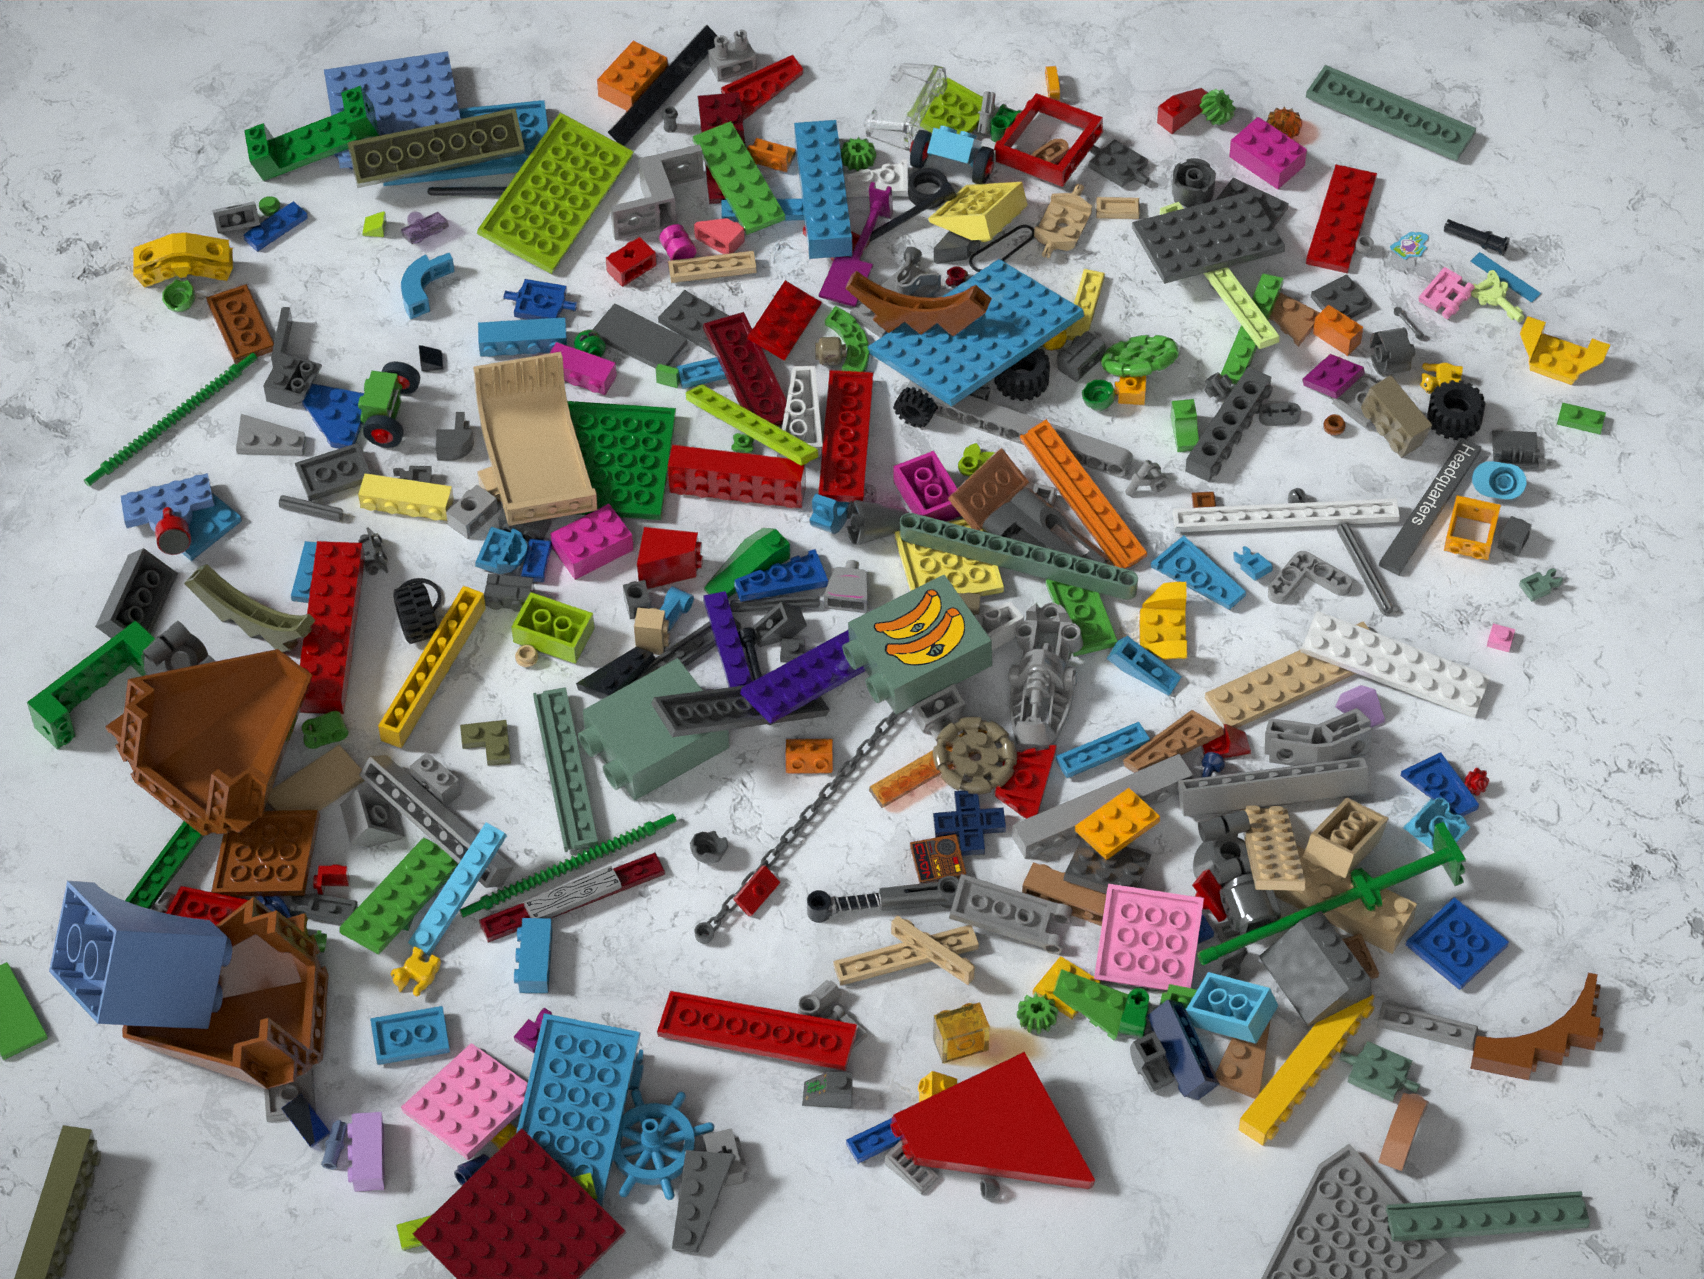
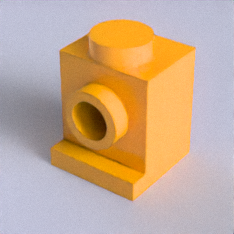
[1114,376,1146,405]

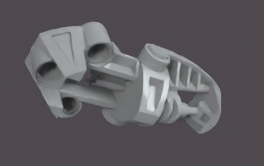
[1008,602,1083,746]

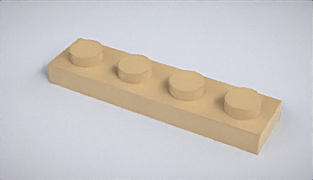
[668,251,757,283]
[891,915,975,985]

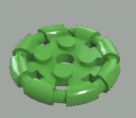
[1101,335,1180,377]

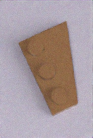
[1269,292,1320,347]

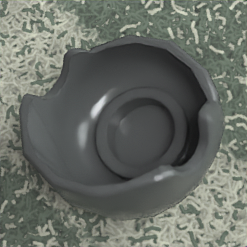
[690,831,728,865]

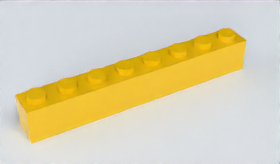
[378,586,486,749]
[1238,994,1375,1146]

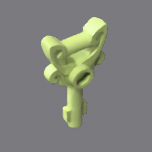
[1471,270,1524,322]

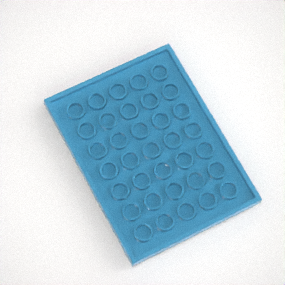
[868,259,1084,407]

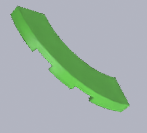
[825,306,869,372]

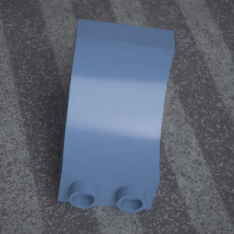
[49,881,232,1029]

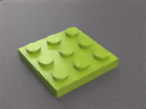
[907,76,995,135]

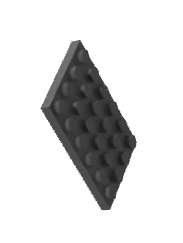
[1132,191,1285,284]

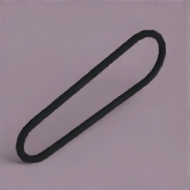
[969,224,1035,272]

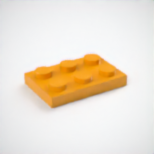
[1075,788,1160,860]

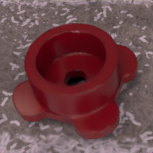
[945,266,968,286]

